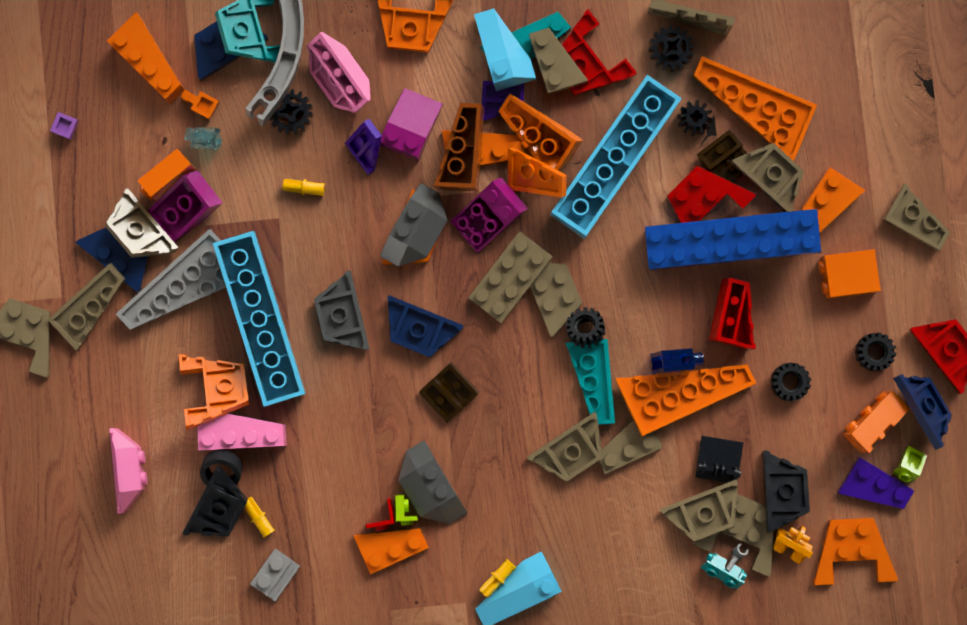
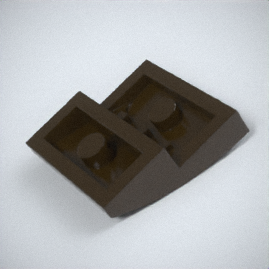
[697,129,747,183]
[418,362,480,423]

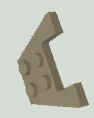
[0,298,51,378]
[692,494,774,577]

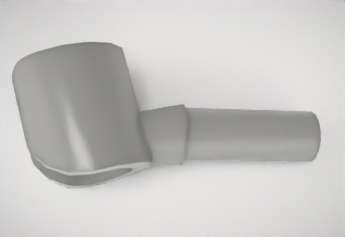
[725,544,749,572]

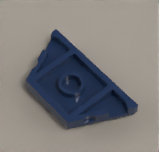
[194,21,269,81]
[75,227,149,293]
[388,295,464,357]
[893,374,952,450]

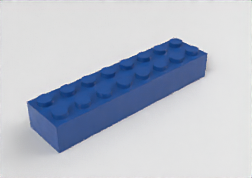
[645,209,821,270]

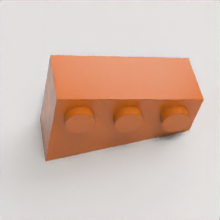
[842,390,910,453]

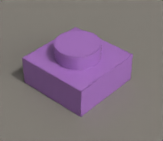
[50,112,79,140]

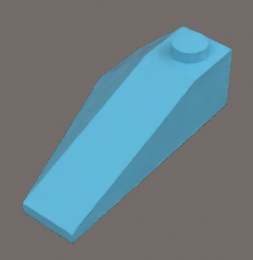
[474,8,536,91]
[475,551,562,625]

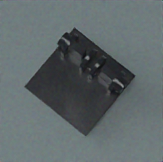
[695,435,744,483]

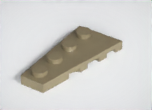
[648,0,735,36]
[48,263,125,351]

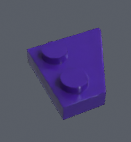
[481,81,525,122]
[344,119,382,175]

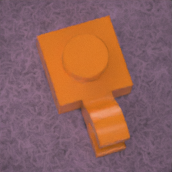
[180,89,220,120]

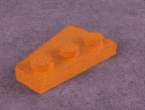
[508,147,567,197]

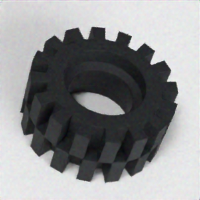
[566,307,606,349]
[855,332,896,371]
[770,362,811,401]

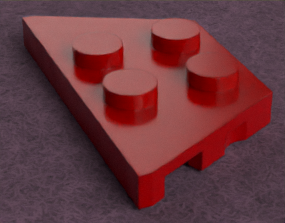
[909,319,967,394]

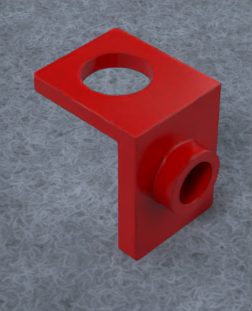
[365,498,396,531]

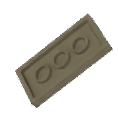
[468,231,553,324]

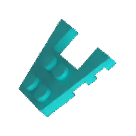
[215,0,281,63]

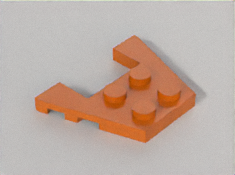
[378,0,454,53]
[179,354,249,430]
[813,518,898,585]

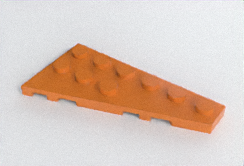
[693,56,817,161]
[614,364,756,437]

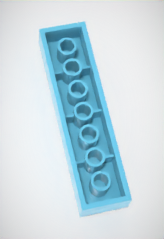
[550,75,682,239]
[213,231,306,407]

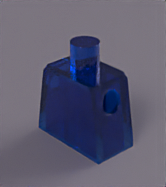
[651,348,704,375]

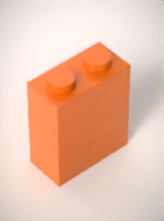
[138,149,197,201]
[818,249,881,299]

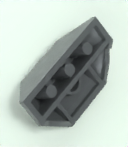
[380,183,447,267]
[399,440,468,524]

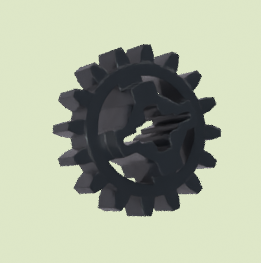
[648,25,694,72]
[269,89,313,135]

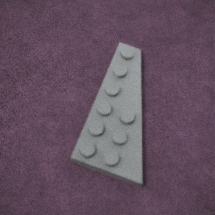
[116,229,226,330]

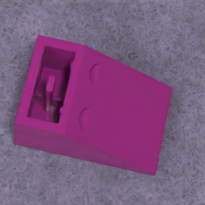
[450,177,528,253]

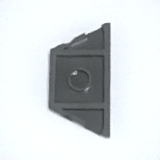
[314,270,370,350]

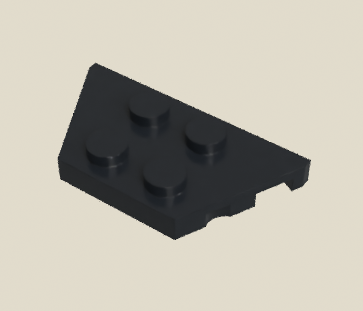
[762,450,810,533]
[182,465,248,536]

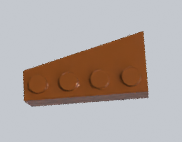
[433,103,484,192]

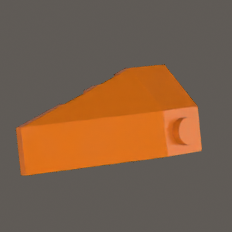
[498,94,583,171]

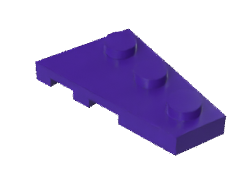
[837,457,914,509]

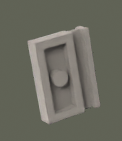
[250,548,300,602]

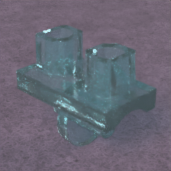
[184,127,222,150]

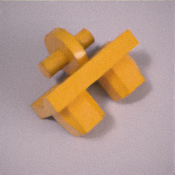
[773,526,813,564]

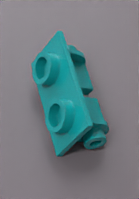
[700,553,747,589]

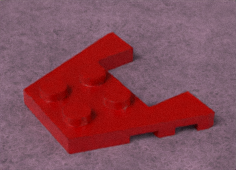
[562,9,637,96]
[667,166,756,223]

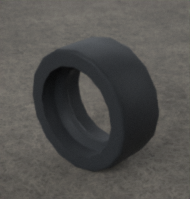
[200,450,242,486]

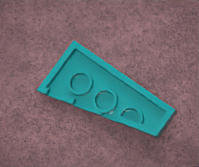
[480,12,571,60]
[566,339,615,425]

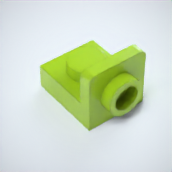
[893,446,927,483]
[395,495,418,525]

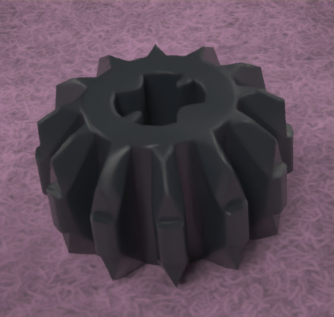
[677,100,713,136]

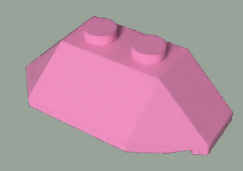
[307,32,370,113]
[109,428,148,514]

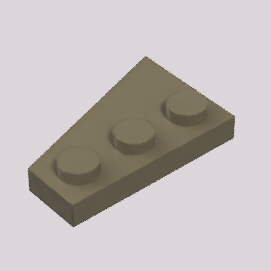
[529,28,588,94]
[883,184,950,251]
[599,420,663,474]

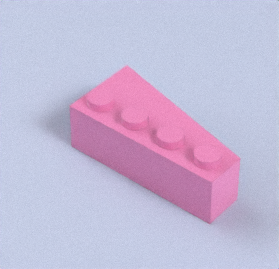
[197,414,287,450]

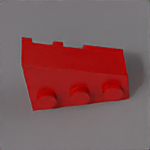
[709,277,756,350]

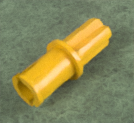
[282,179,325,196]
[244,497,275,538]
[479,559,516,597]

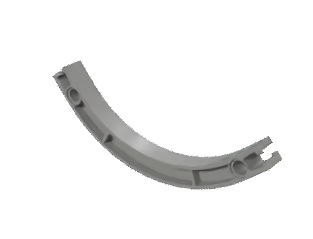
[245,0,304,127]

